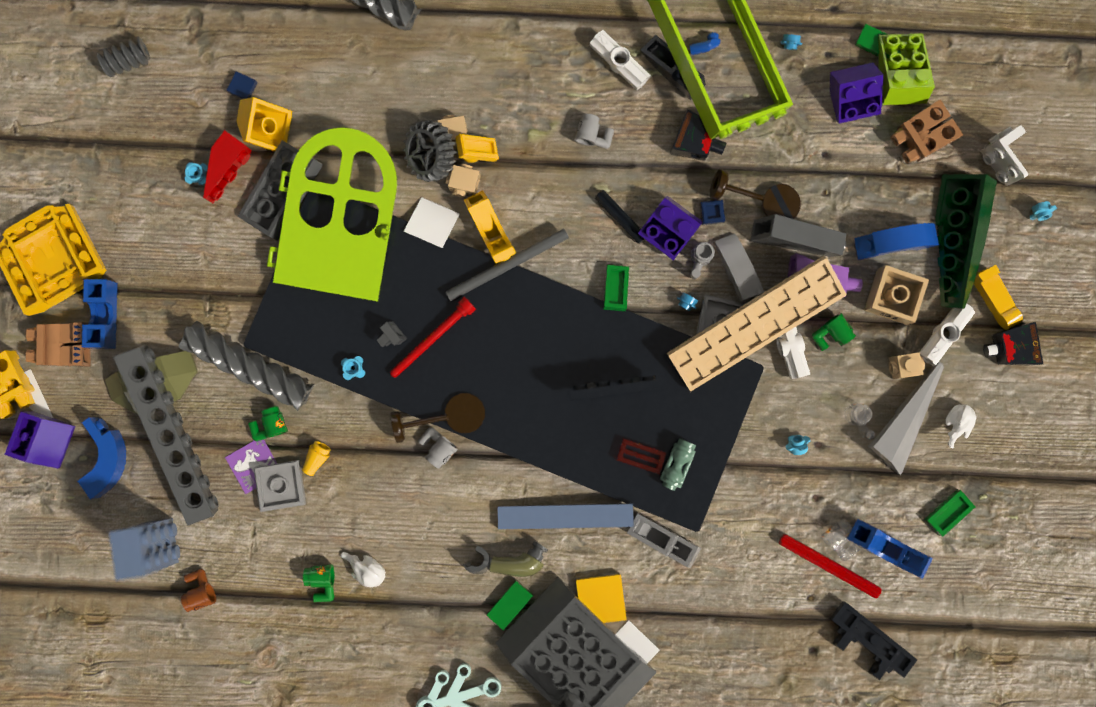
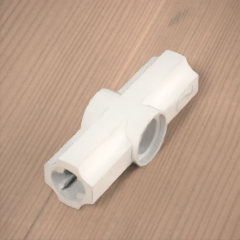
[590,30,651,90]
[920,304,975,366]
[776,327,810,380]

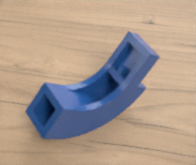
[854,223,939,260]
[78,417,126,499]
[847,519,933,579]

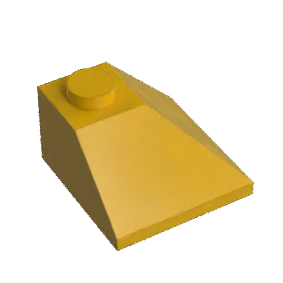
[236,97,292,151]

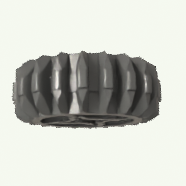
[403,120,457,182]

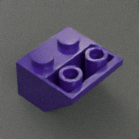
[830,63,883,124]
[638,195,702,261]
[4,411,75,469]

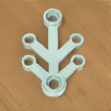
[416,663,502,707]

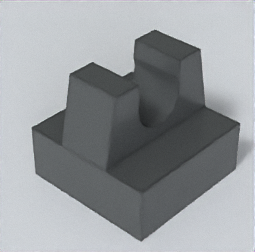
[377,321,407,347]

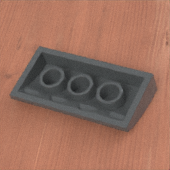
[237,140,323,241]

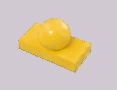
[455,134,499,163]

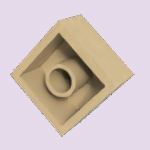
[864,265,929,325]

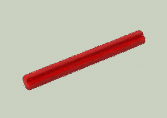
[779,534,882,599]

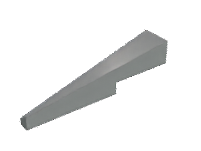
[868,362,944,475]

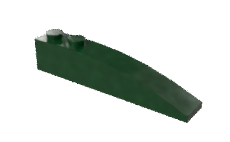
[935,174,997,309]

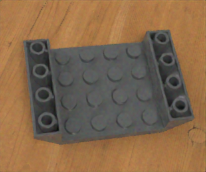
[496,577,657,707]

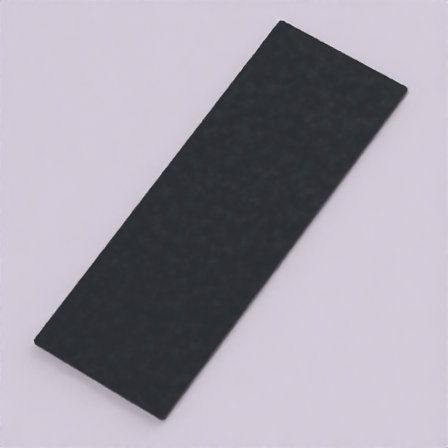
[244,192,764,532]

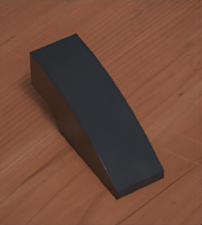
[641,35,706,100]

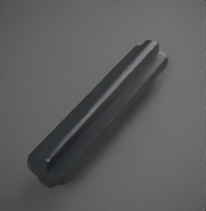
[595,190,645,244]

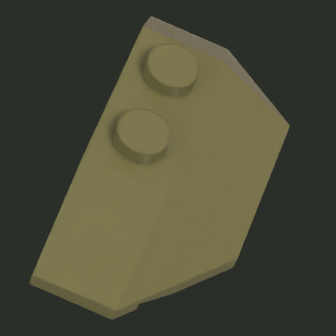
[105,351,198,414]

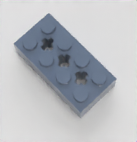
[109,518,180,581]

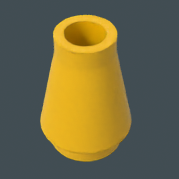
[302,441,331,476]

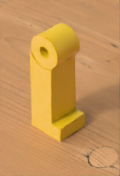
[974,265,1023,330]

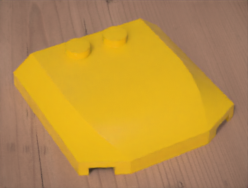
[0,204,106,316]

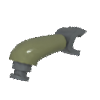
[463,542,548,577]

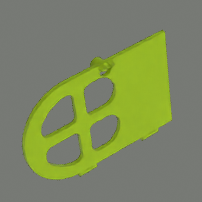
[267,128,397,301]

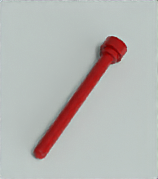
[390,296,476,378]

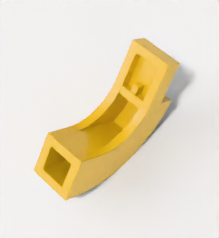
[463,190,516,263]

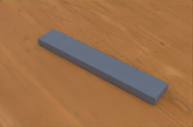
[497,503,634,529]

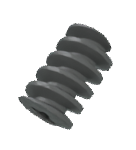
[97,36,150,78]

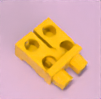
[0,350,35,419]

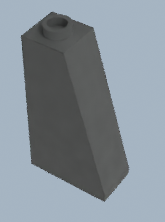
[750,214,847,257]

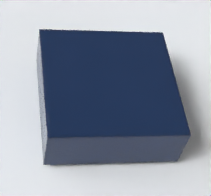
[226,71,258,99]
[700,200,725,225]

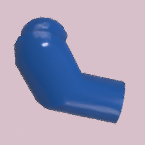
[690,32,720,55]

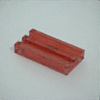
[616,439,666,475]

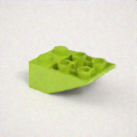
[879,33,935,105]

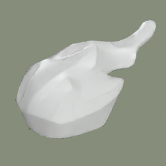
[945,404,976,448]
[341,552,386,588]

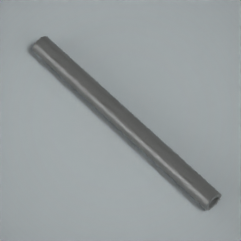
[445,229,569,301]

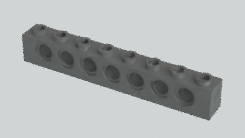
[113,344,219,526]

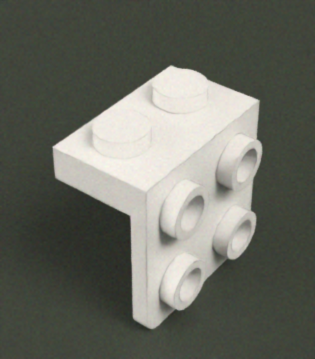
[980,125,1028,186]

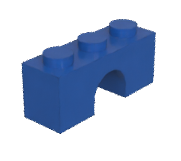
[82,279,118,349]

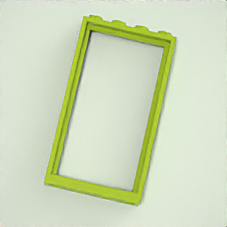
[647,0,793,140]

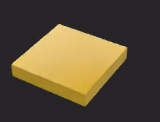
[576,574,627,623]

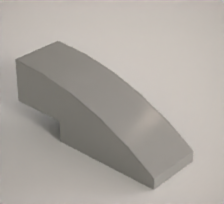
[714,234,764,302]
[627,513,701,568]

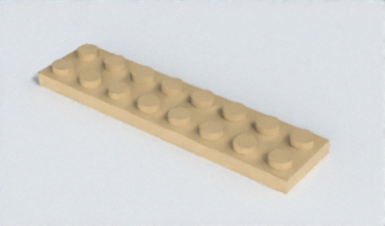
[667,256,847,392]

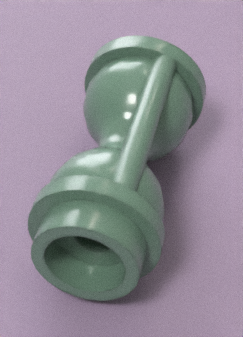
[660,438,696,491]

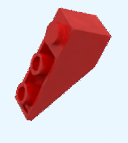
[203,130,252,204]

